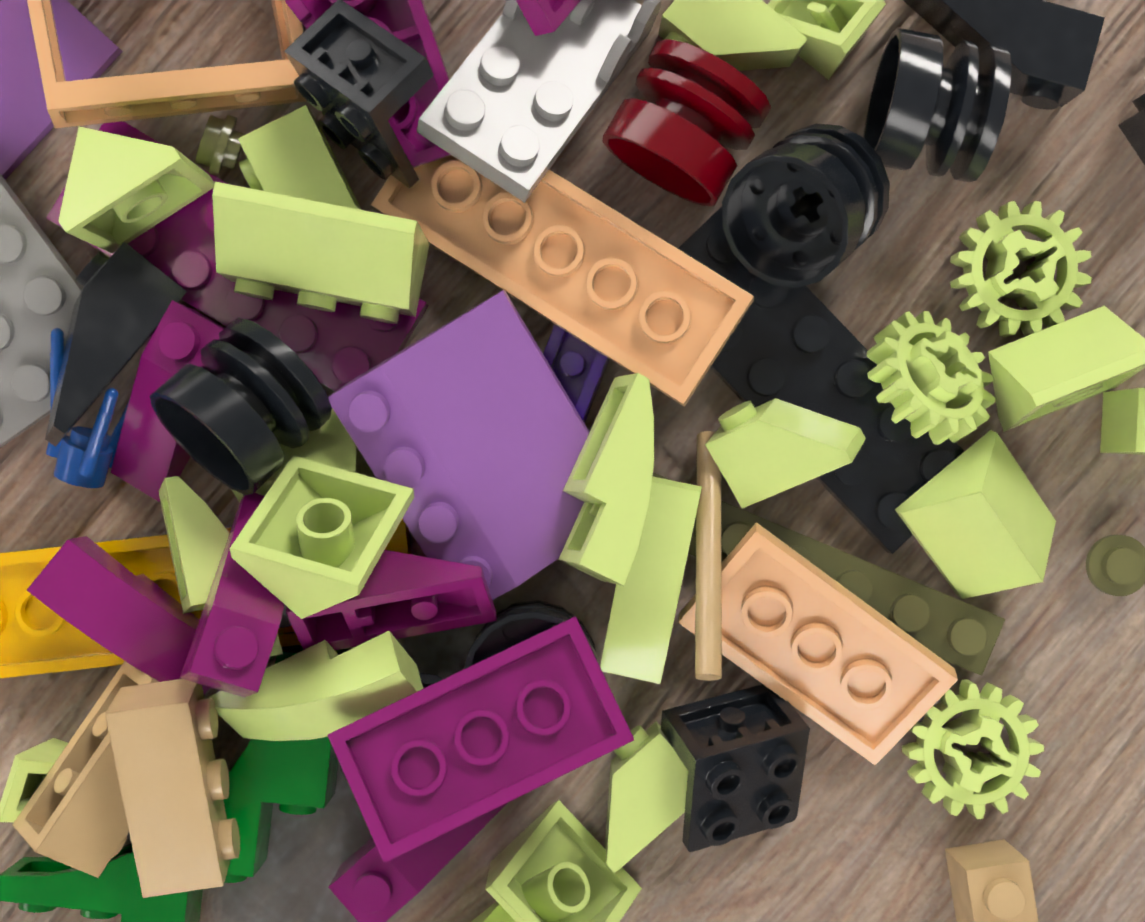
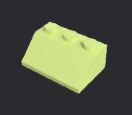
[212,182,430,324]

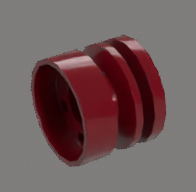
[602,39,771,207]

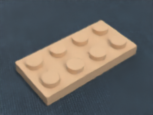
[678,522,958,765]

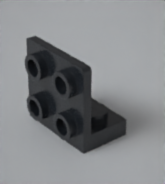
[284,0,434,188]
[661,684,810,852]

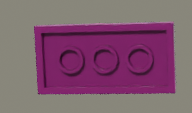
[327,616,634,863]

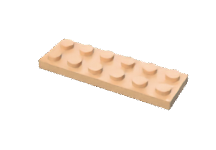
[371,155,754,407]

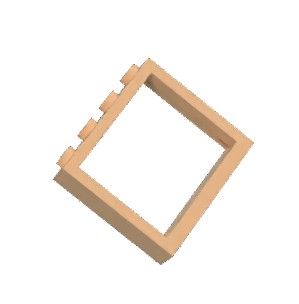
[27,0,307,128]

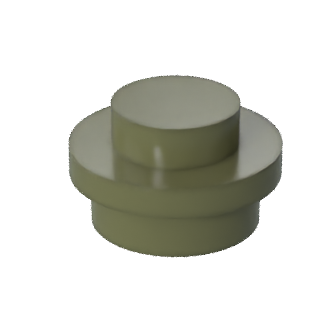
[195,114,246,177]
[1086,534,1145,596]

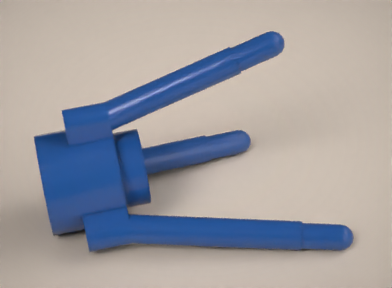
[46,328,130,488]

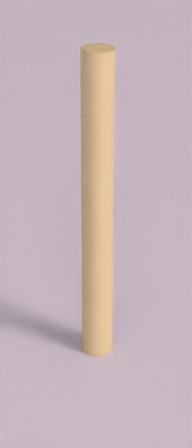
[695,431,722,681]

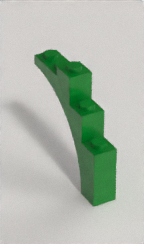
[0,645,350,922]

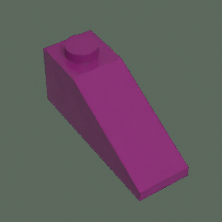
[110,300,225,502]
[180,493,285,697]
[286,550,496,650]
[328,803,507,922]

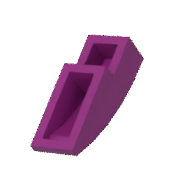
[27,536,211,696]

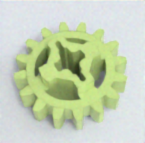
[950,201,1092,337]
[867,311,996,445]
[902,679,1044,819]

